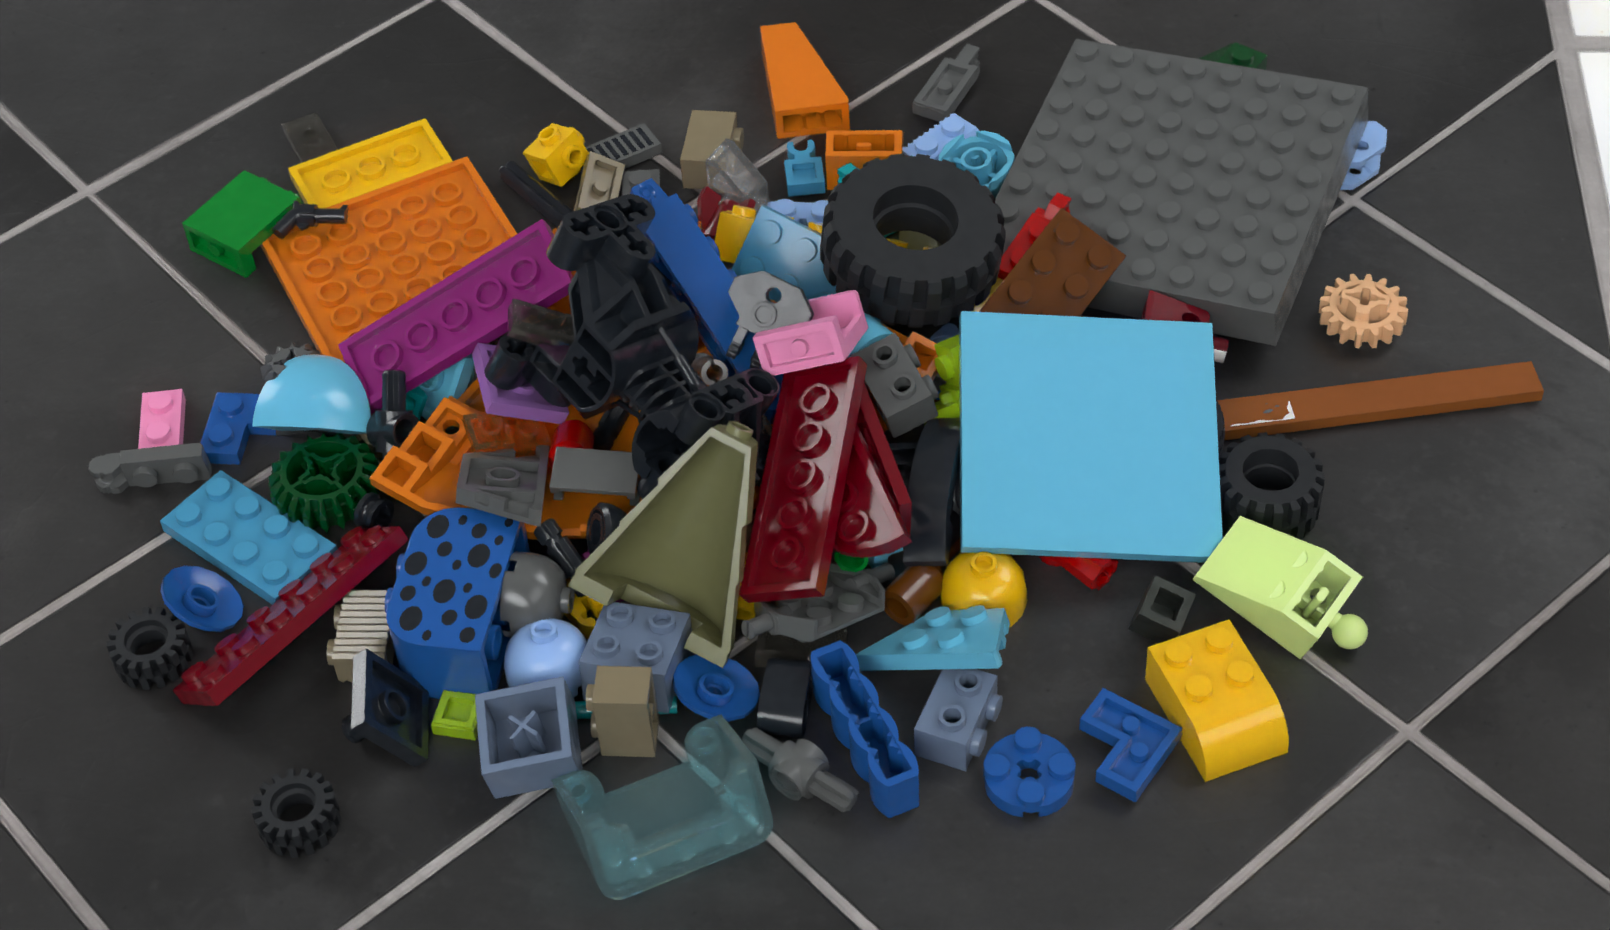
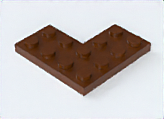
[979,208,1126,317]

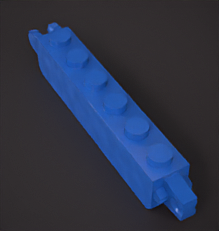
[630,178,784,426]

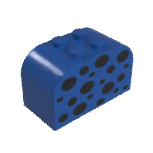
[384,507,530,699]

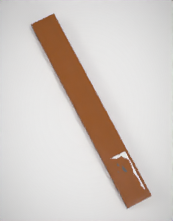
[1217,361,1544,440]

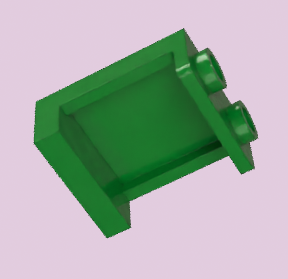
[182,170,303,278]

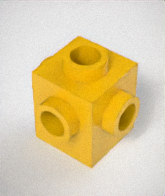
[522,123,589,187]

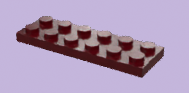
[739,356,867,603]
[172,525,409,706]

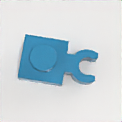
[784,140,826,197]

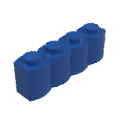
[811,641,920,818]

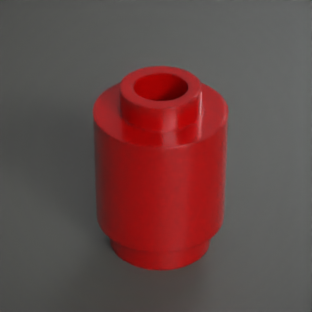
[548,419,594,469]

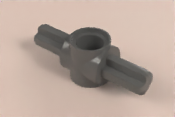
[740,728,859,812]

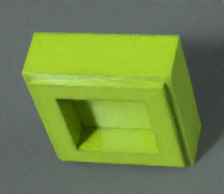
[431,690,478,740]

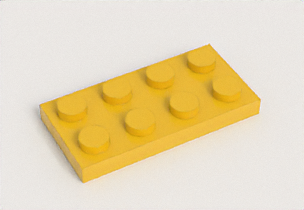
[288,118,453,208]

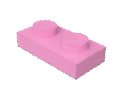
[138,389,186,449]

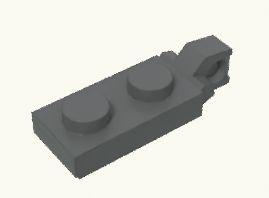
[912,44,980,122]

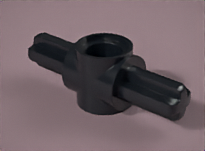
[366,370,419,460]

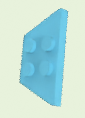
[856,605,1010,671]

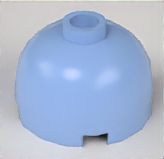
[504,619,587,698]

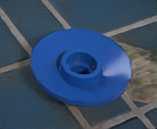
[160,565,244,632]
[672,655,760,722]

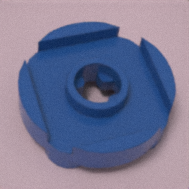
[983,726,1076,817]

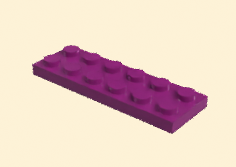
[338,219,573,414]

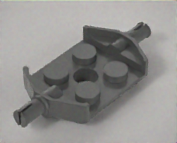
[741,562,895,643]

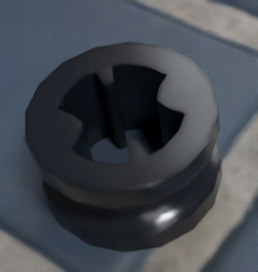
[354,492,394,528]

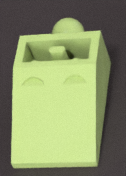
[1192,516,1368,659]

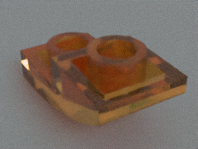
[462,411,551,457]

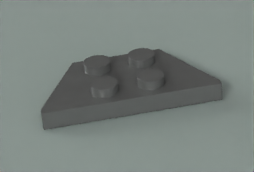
[456,445,550,526]

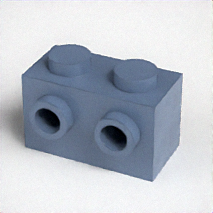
[914,669,1003,771]

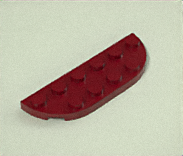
[772,415,912,558]

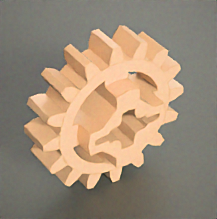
[1318,274,1409,348]

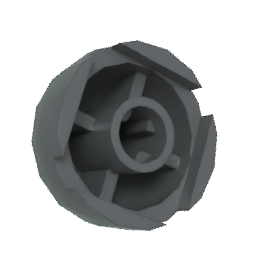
[500,551,575,638]

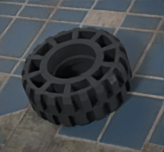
[820,154,1006,328]

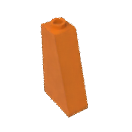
[760,22,850,139]

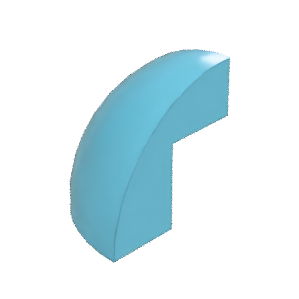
[252,354,371,434]

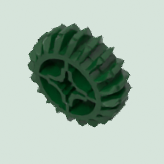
[268,432,380,533]

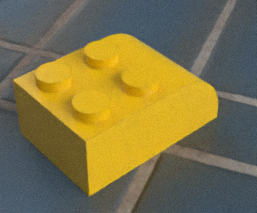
[1145,619,1289,782]

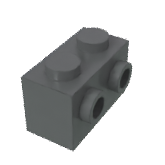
[850,333,939,439]

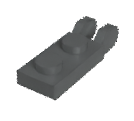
[87,443,212,494]

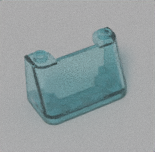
[551,714,773,900]

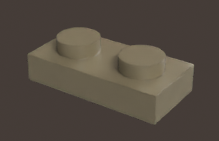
[574,151,625,211]

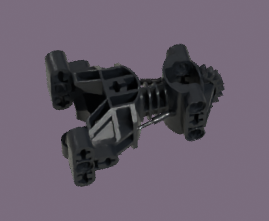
[484,194,780,500]

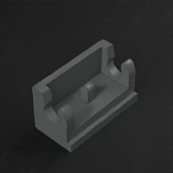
[549,447,642,506]

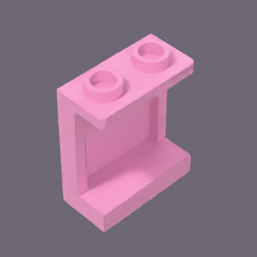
[753,290,868,376]

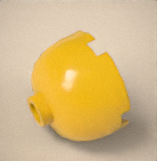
[940,552,1027,627]

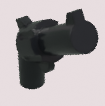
[272,201,349,239]

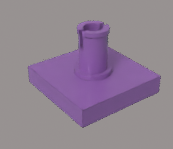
[472,343,569,427]

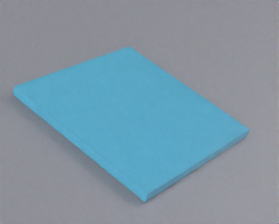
[959,311,1223,563]

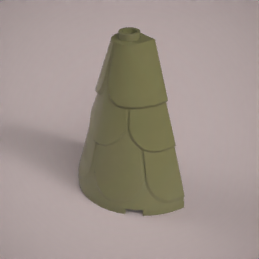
[569,420,758,668]

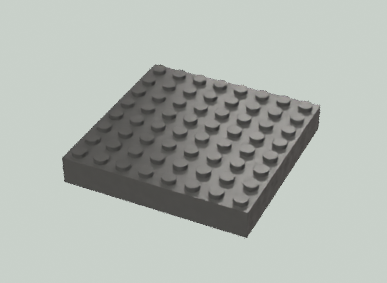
[995,39,1368,346]

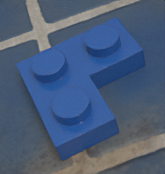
[200,392,276,465]
[1079,688,1182,803]

